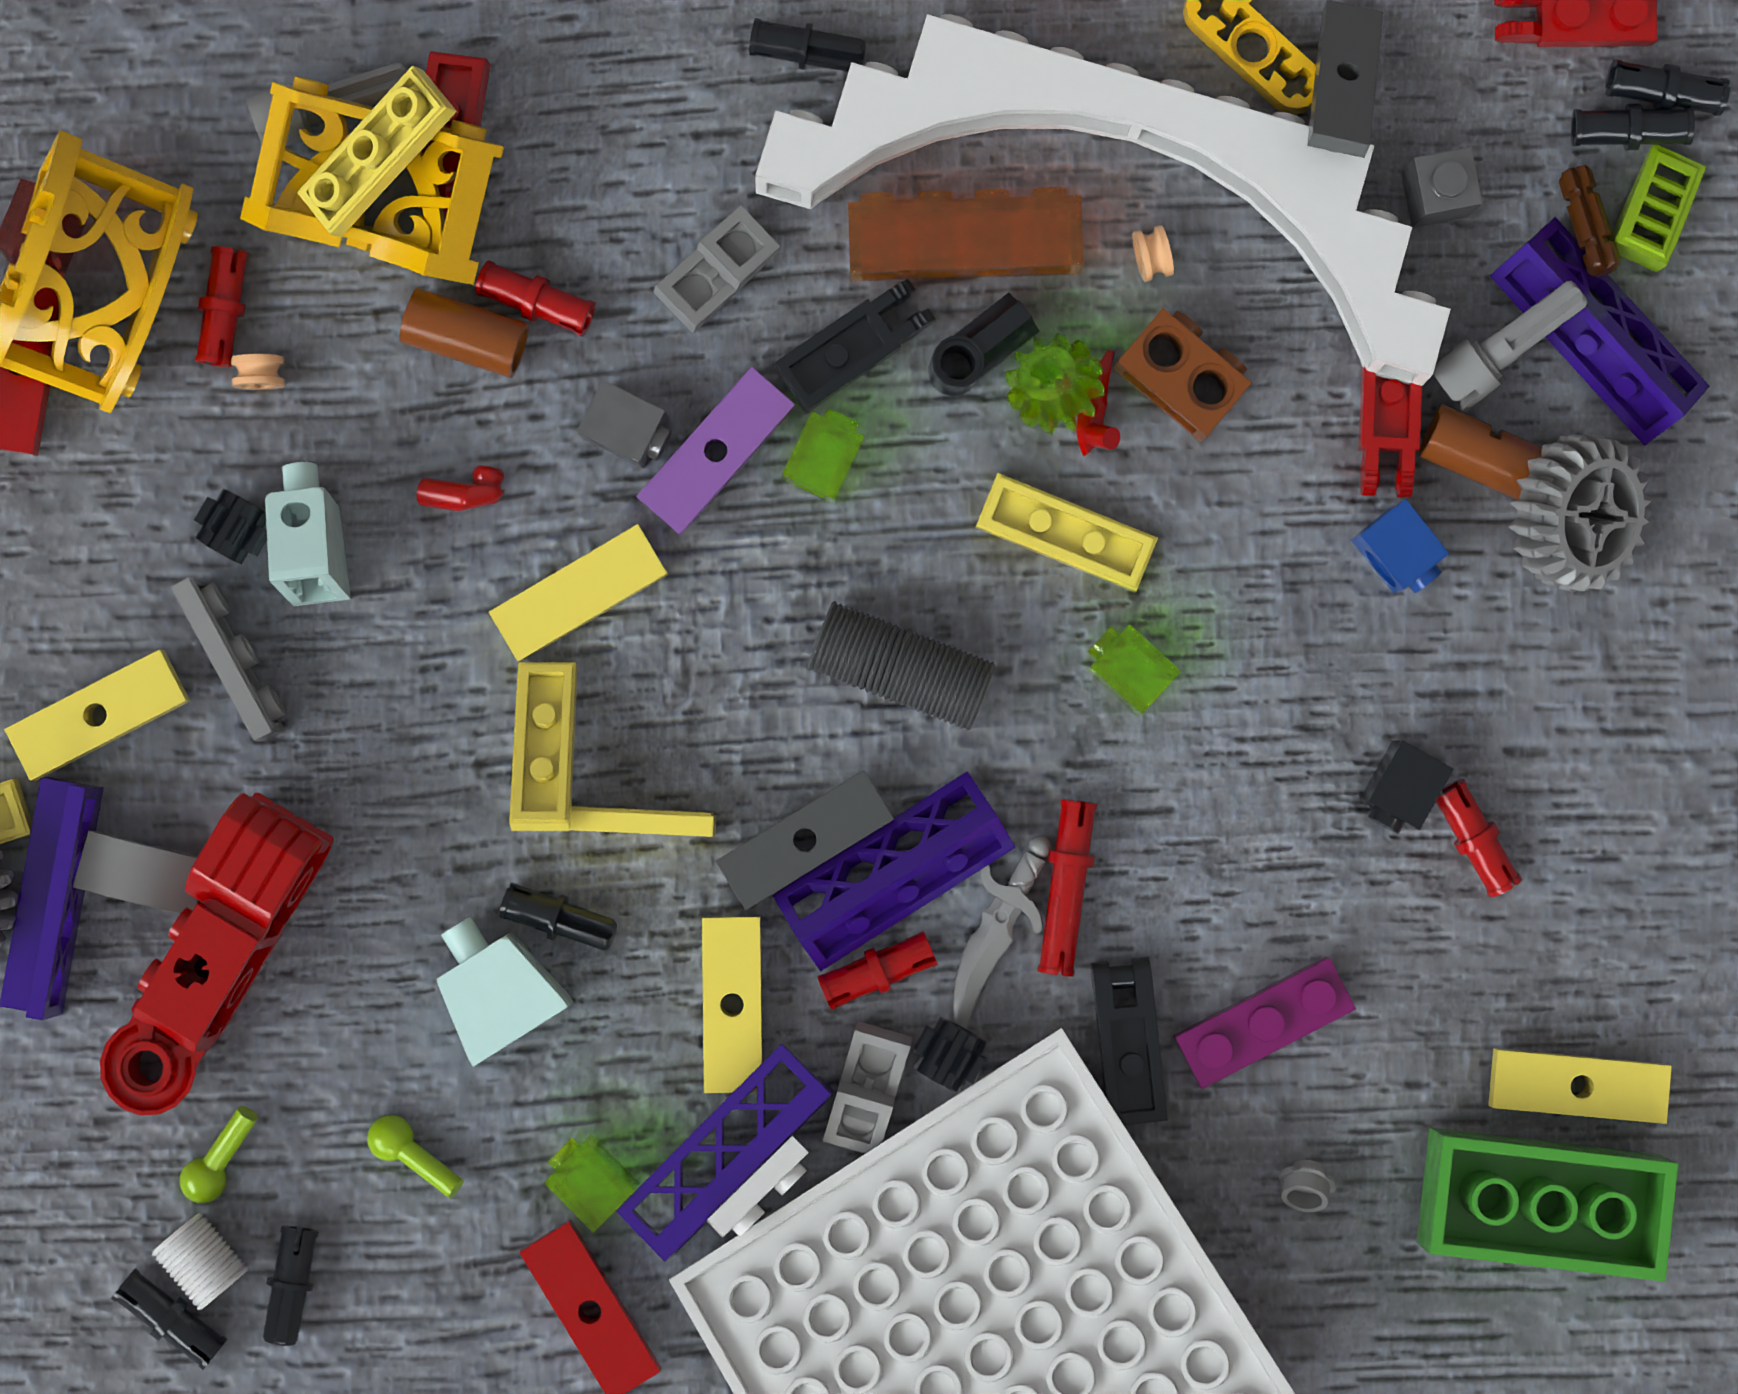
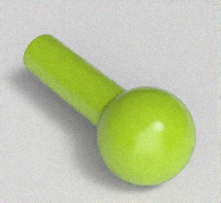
[179,1106,258,1203]
[367,1115,464,1199]

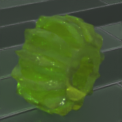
[1005,332,1105,435]

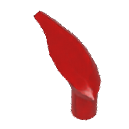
[1076,350,1121,456]

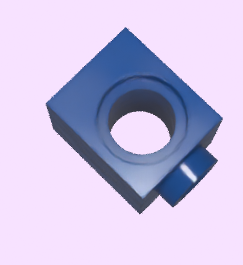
[1350,499,1450,593]

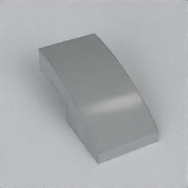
[653,205,781,334]
[73,830,200,914]
[822,1021,912,1154]

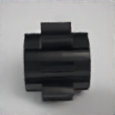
[194,488,267,564]
[913,1017,987,1093]

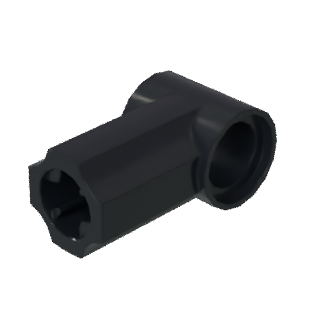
[928,292,1040,396]

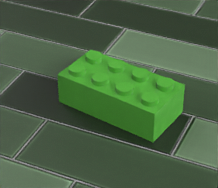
[1416,1127,1679,1282]

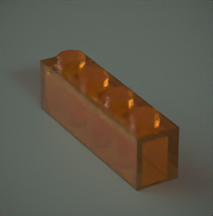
[848,187,1084,282]

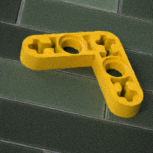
[1183,0,1316,115]

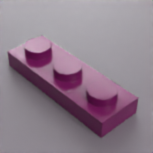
[1173,956,1356,1089]

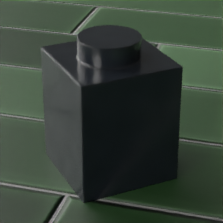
[1359,740,1454,834]

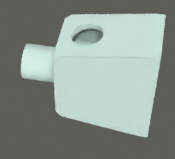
[265,462,351,606]
[437,917,573,1067]

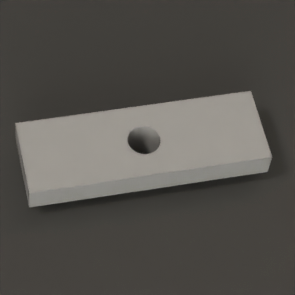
[171,577,286,742]

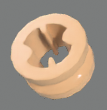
[1132,225,1174,283]
[231,354,285,390]

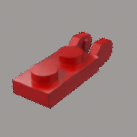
[1494,0,1657,47]
[1358,364,1422,498]

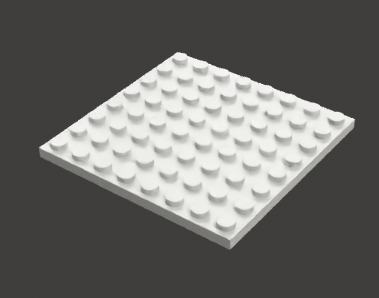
[669,1028,1295,1394]

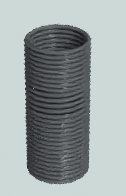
[807,601,995,731]

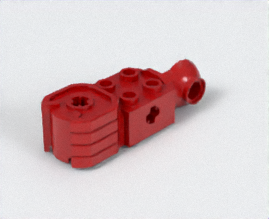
[100,792,334,1116]

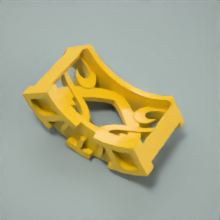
[240,76,504,285]
[0,130,198,413]

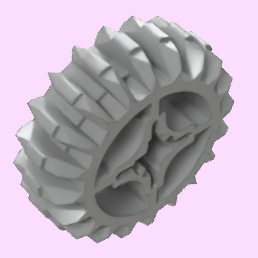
[1508,433,1653,592]

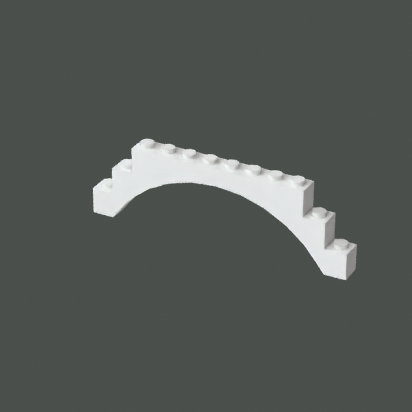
[755,14,1451,386]

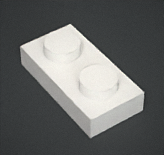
[707,1136,809,1238]

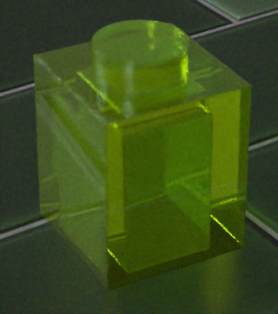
[782,409,865,505]
[1086,624,1181,716]
[544,1134,640,1233]

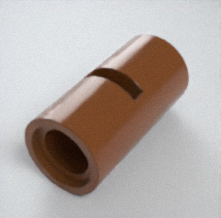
[400,287,529,378]
[1418,404,1542,500]

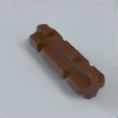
[1559,165,1621,277]

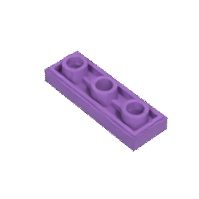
[636,367,795,536]

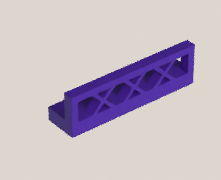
[1490,217,1710,446]
[772,771,1016,972]
[0,777,104,1020]
[616,1044,836,1262]

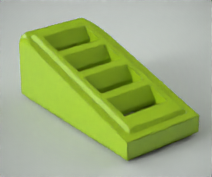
[1609,144,1706,273]

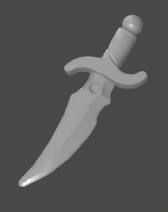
[953,836,1052,1029]

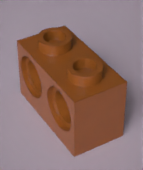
[1113,308,1252,443]

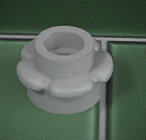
[1279,1160,1336,1212]

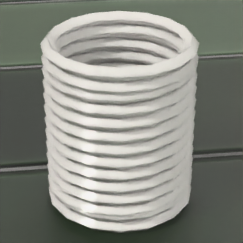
[152,1213,248,1310]

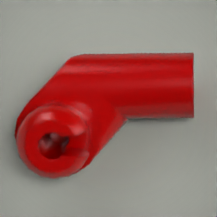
[417,465,505,512]

